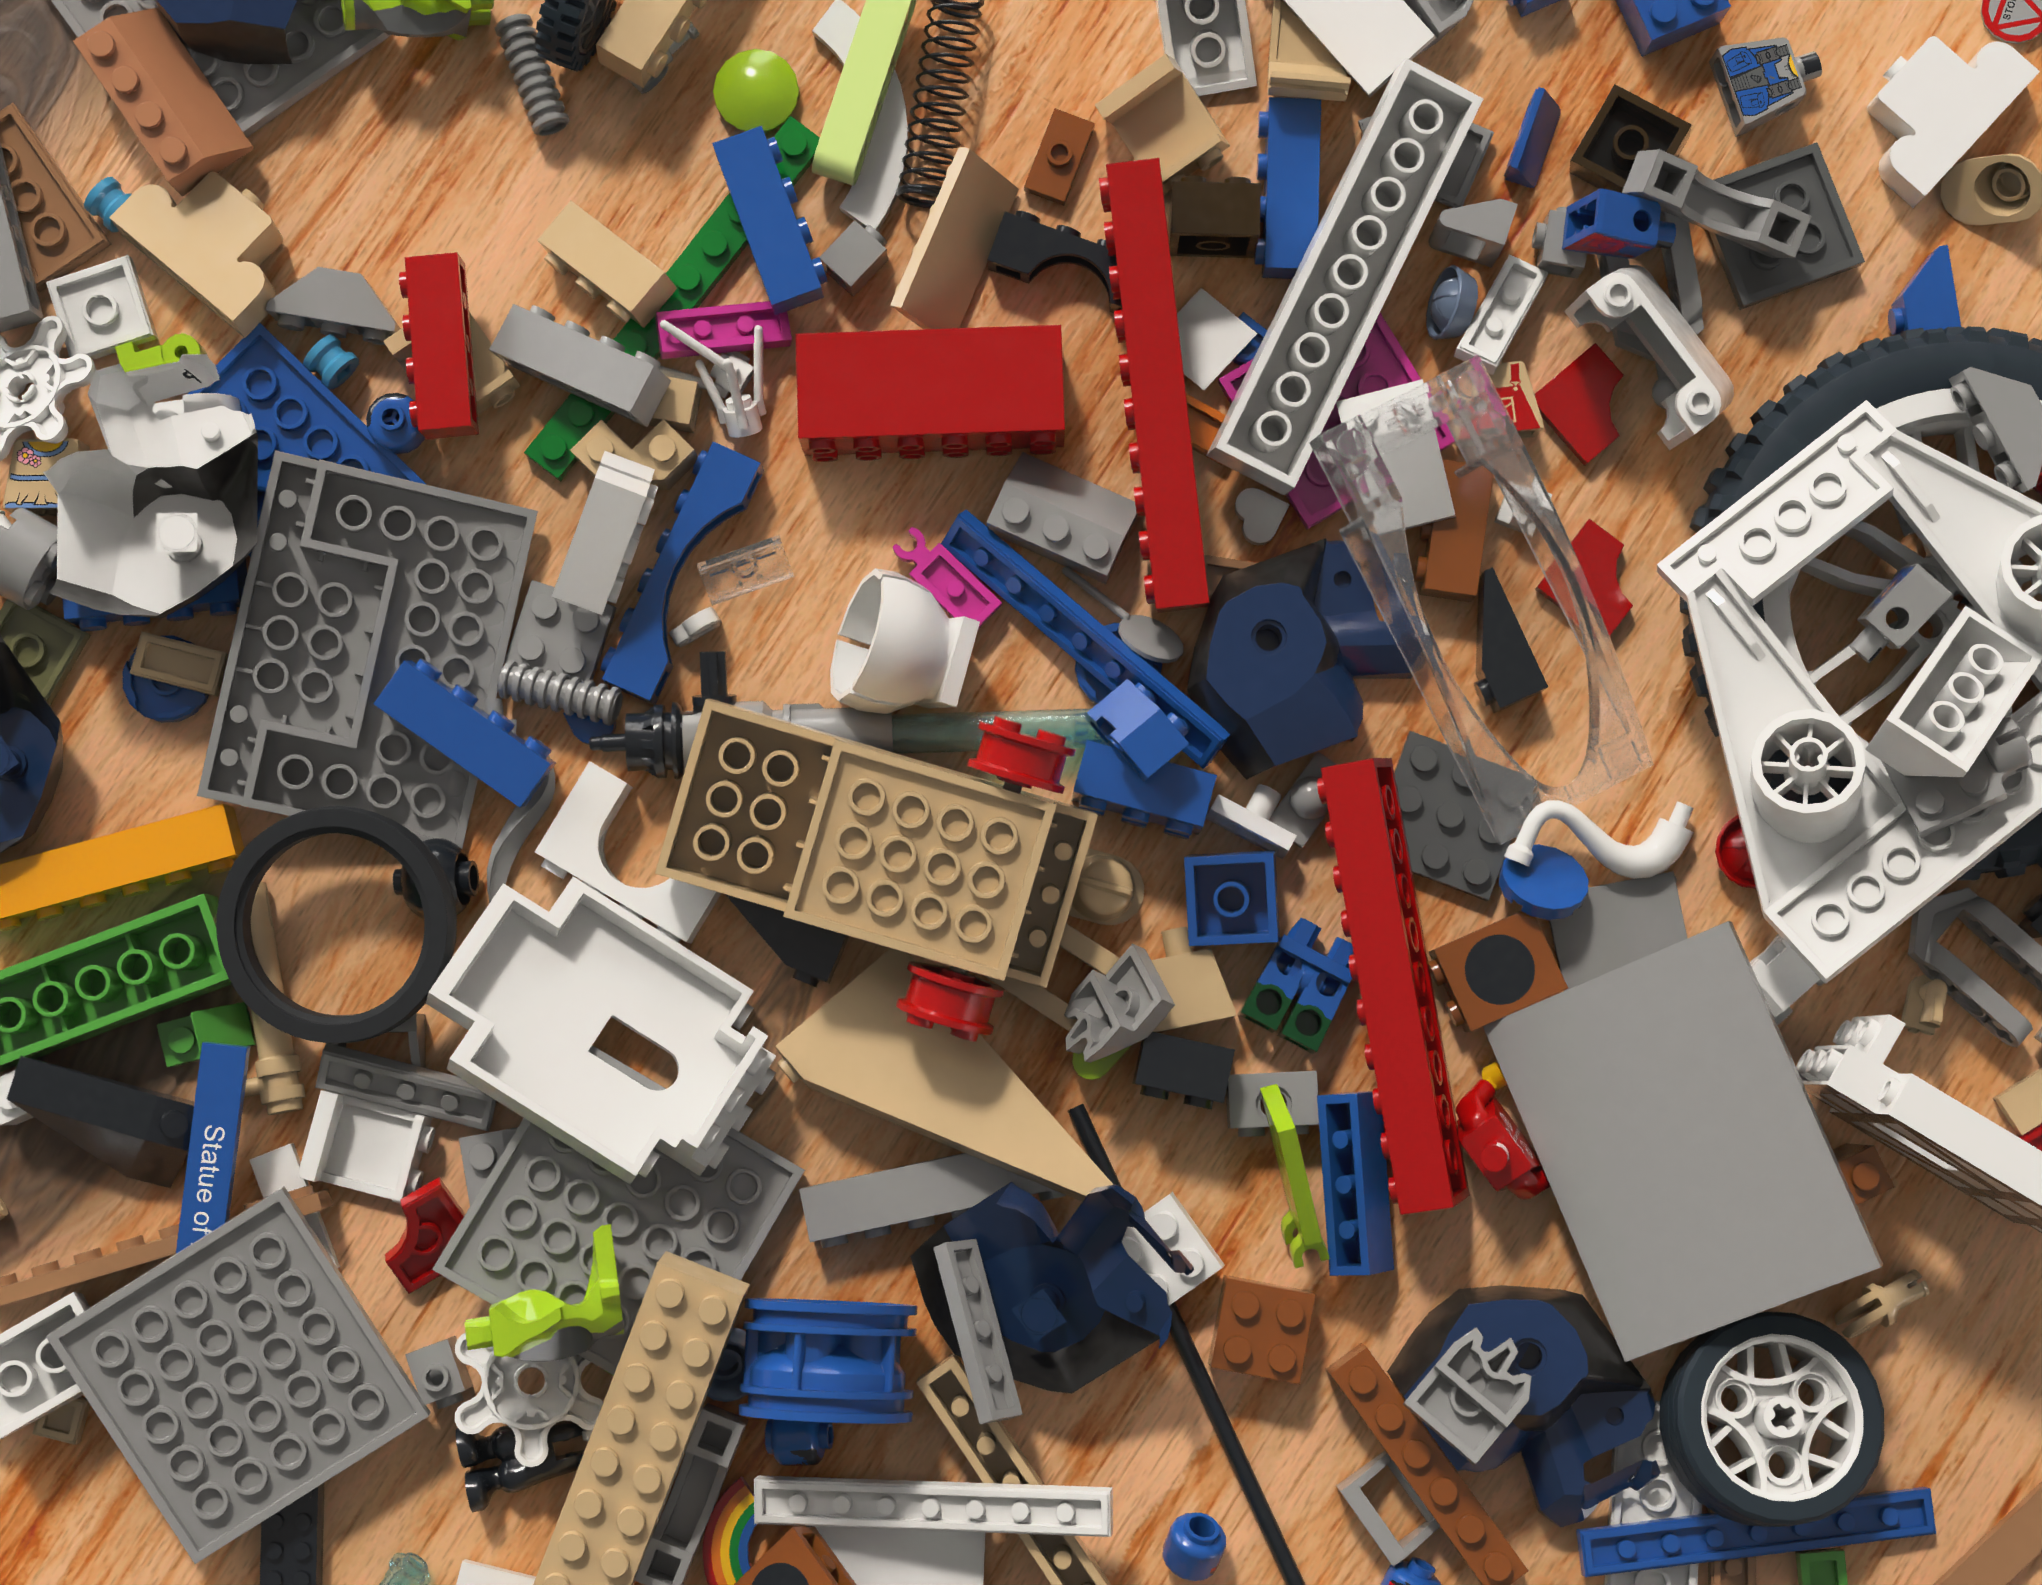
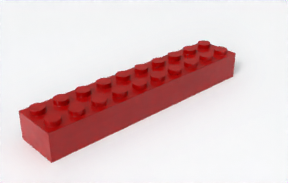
[1099,158,1210,613]
[1317,758,1470,1215]

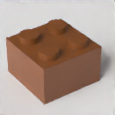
[1208,1275,1316,1385]

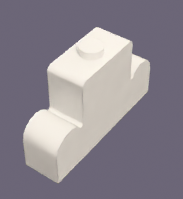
[1867,36,2040,208]

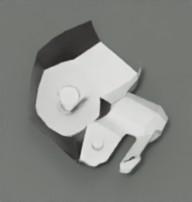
[43,354,258,618]

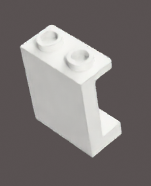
[297,1090,435,1204]

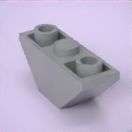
[266,267,401,345]
[1948,367,2042,493]

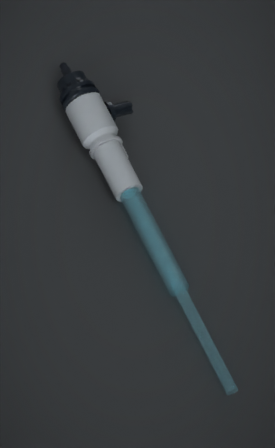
[589,651,1106,779]

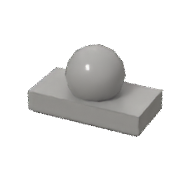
[1269,751,1337,848]

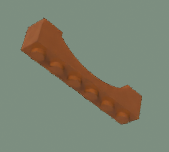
[1326,1343,1529,1585]

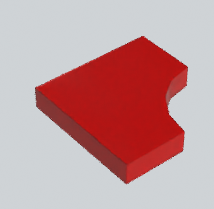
[1534,343,1624,466]
[1535,519,1633,642]
[385,1177,465,1294]

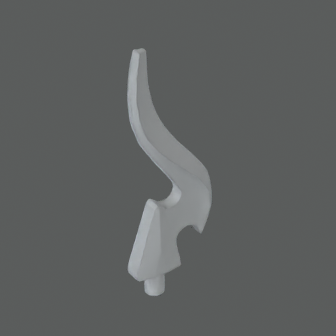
[485,698,555,903]

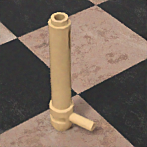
[244,882,306,1115]

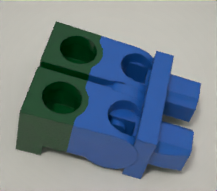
[1237,918,1354,1054]

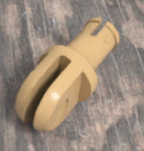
[1835,1269,1929,1338]

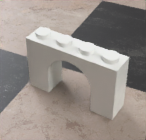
[535,761,721,944]

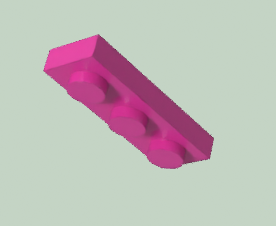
[655,301,792,359]

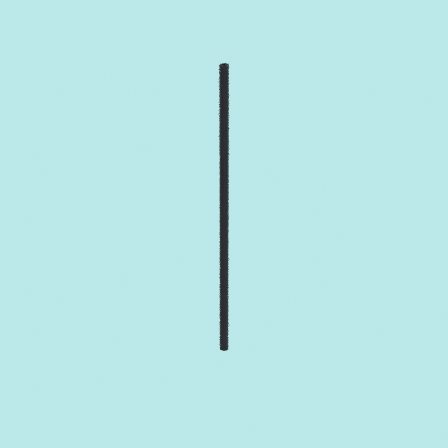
[1068,1104,1306,1585]

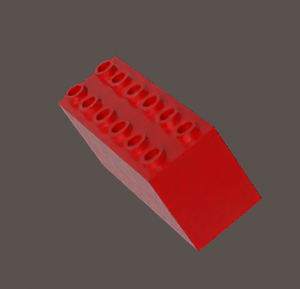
[796,325,1065,462]

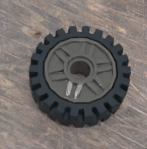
[535,0,617,72]

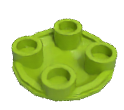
[713,49,800,134]

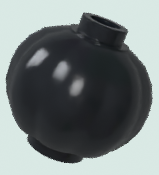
[393,838,479,919]

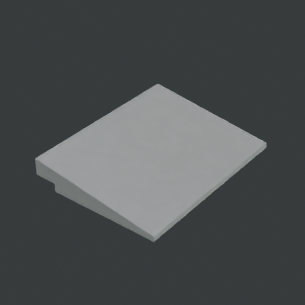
[197,450,538,848]
[1483,921,1883,1362]

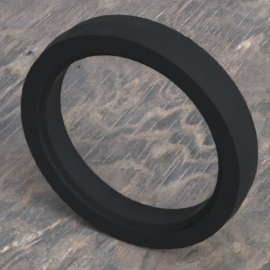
[216,806,457,1043]

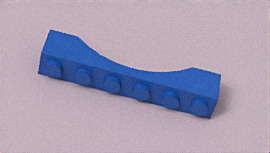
[600,442,764,705]

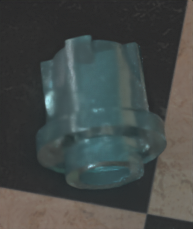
[379,1553,430,1585]

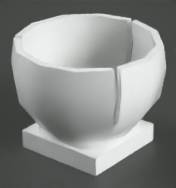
[830,568,980,714]

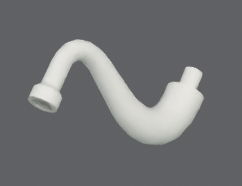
[1504,800,1694,879]

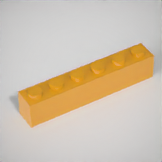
[0,804,244,932]

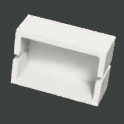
[551,451,658,615]

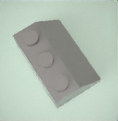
[986,452,1137,584]

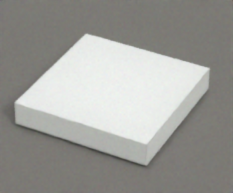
[46,255,158,360]

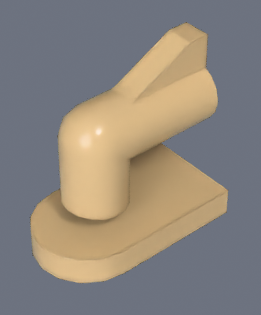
[1901,975,1948,1036]

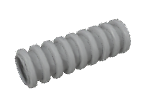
[495,14,570,136]
[497,660,623,726]

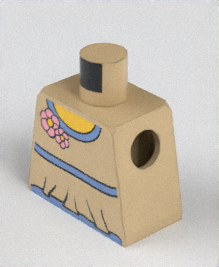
[3,416,90,516]

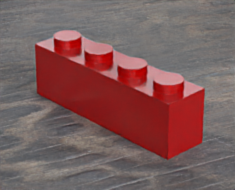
[399,252,479,440]

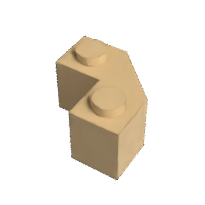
[570,419,698,490]

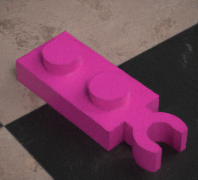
[893,527,1002,630]

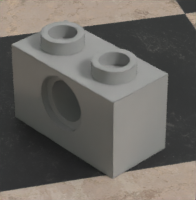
[1226,1071,1319,1137]

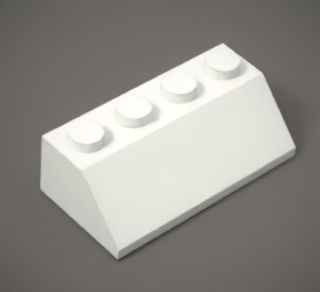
[1865,606,2042,777]

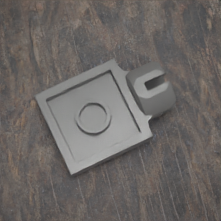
[1881,717,2033,838]

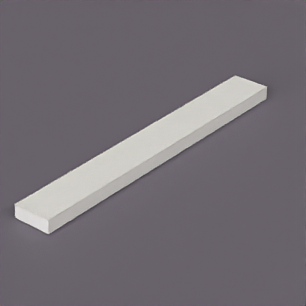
[754,1475,1113,1537]

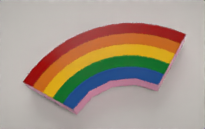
[702,1476,757,1585]

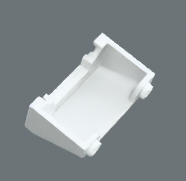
[1564,265,1734,450]

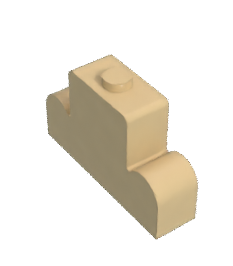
[109,172,283,338]

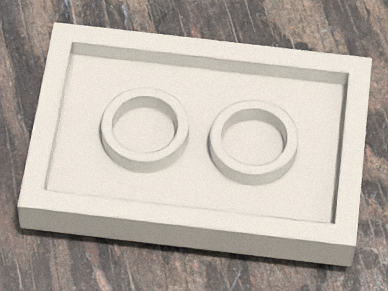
[1122,1192,1225,1306]

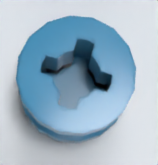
[84,177,132,233]
[303,334,359,390]

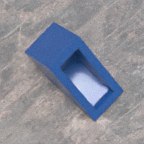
[1888,245,1961,335]

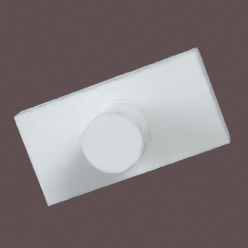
[1206,784,1297,859]

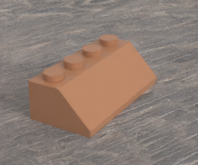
[73,8,254,196]

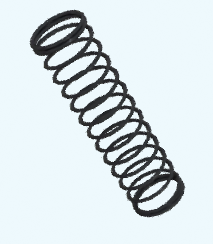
[896,0,985,209]

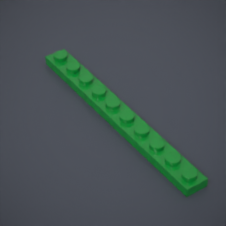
[524,116,820,482]

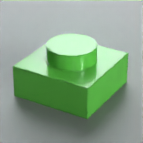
[1795,1548,1848,1585]

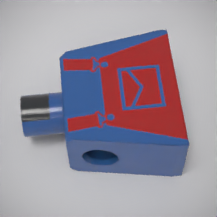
[1562,188,1676,259]

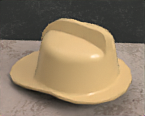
[1940,153,2042,225]
[1068,848,1144,925]

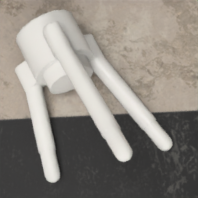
[659,320,754,399]
[695,325,766,438]

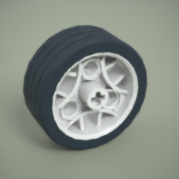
[1659,1311,1884,1527]

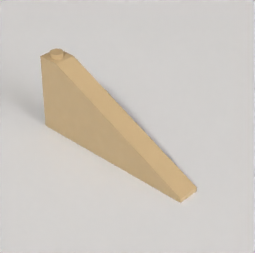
[775,948,1114,1202]

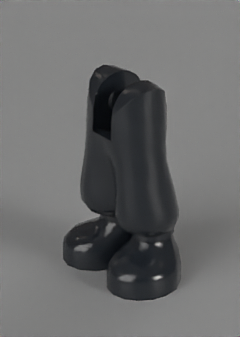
[456,1421,585,1513]

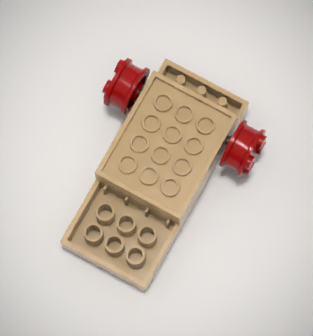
[655,698,1098,1042]

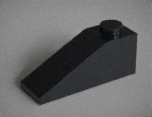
[1474,567,1548,713]
[725,894,849,988]

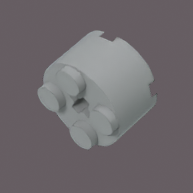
[0,507,57,610]

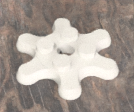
[0,316,96,461]
[455,1333,603,1467]

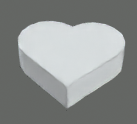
[1235,488,1290,546]
[669,607,722,647]

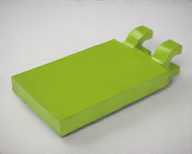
[1260,1084,1330,1269]

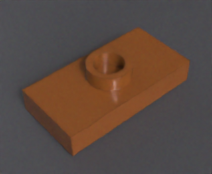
[1024,108,1095,206]

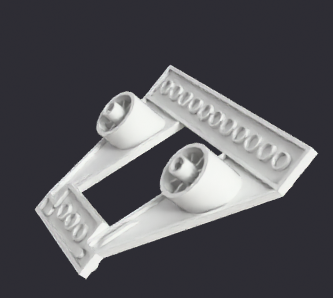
[1657,400,2042,984]

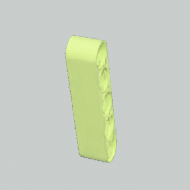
[812,0,917,186]

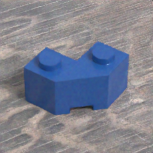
[1083,679,1189,781]

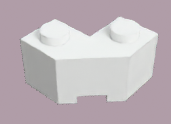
[1750,934,1824,1025]

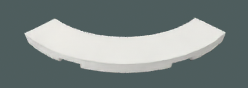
[812,0,908,231]

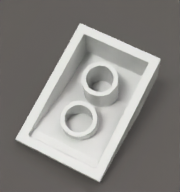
[1155,0,1257,96]
[1336,379,1456,538]
[0,1292,90,1440]

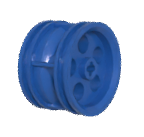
[739,1298,918,1424]

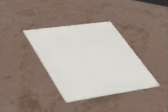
[1177,288,1257,391]

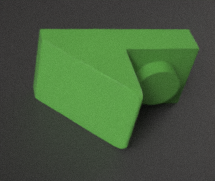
[157,1002,256,1067]

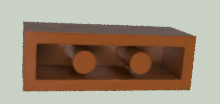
[1414,459,1494,602]

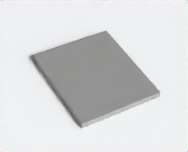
[1549,871,1687,991]

